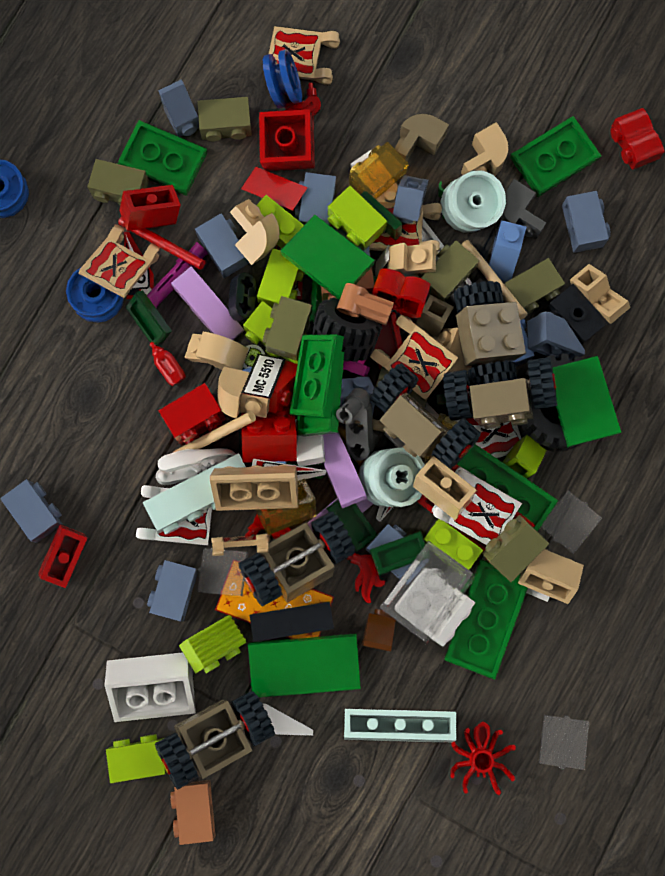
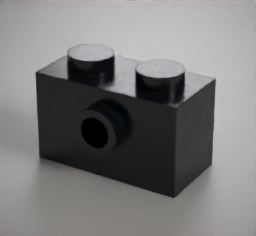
[545,283,608,345]

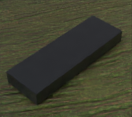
[250,602,334,642]

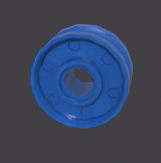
[263,49,302,108]
[0,160,29,218]
[66,268,124,323]

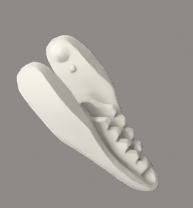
[156,448,236,485]

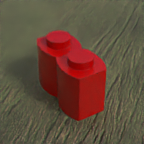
[610,108,665,170]
[372,268,431,318]

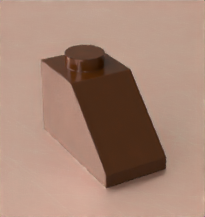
[362,609,396,652]

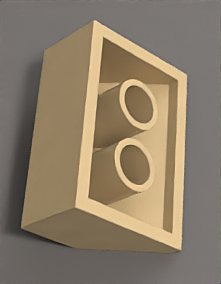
[210,465,298,511]

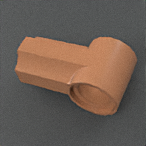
[336,283,394,325]

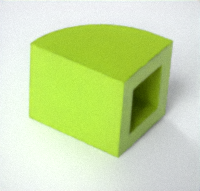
[503,435,547,478]

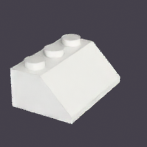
[105,653,196,722]

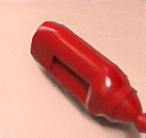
[150,342,186,386]

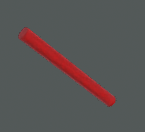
[118,216,205,270]

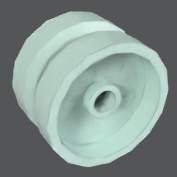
[441,170,506,233]
[359,447,425,507]

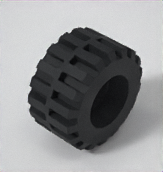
[310,298,382,362]

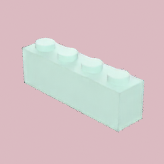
[143,453,246,535]
[344,709,456,743]

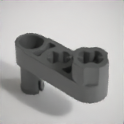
[336,388,379,461]

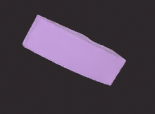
[171,267,244,340]
[322,432,367,508]

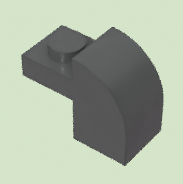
[499,179,546,239]

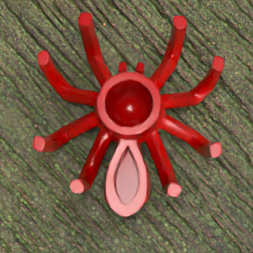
[450,721,516,795]

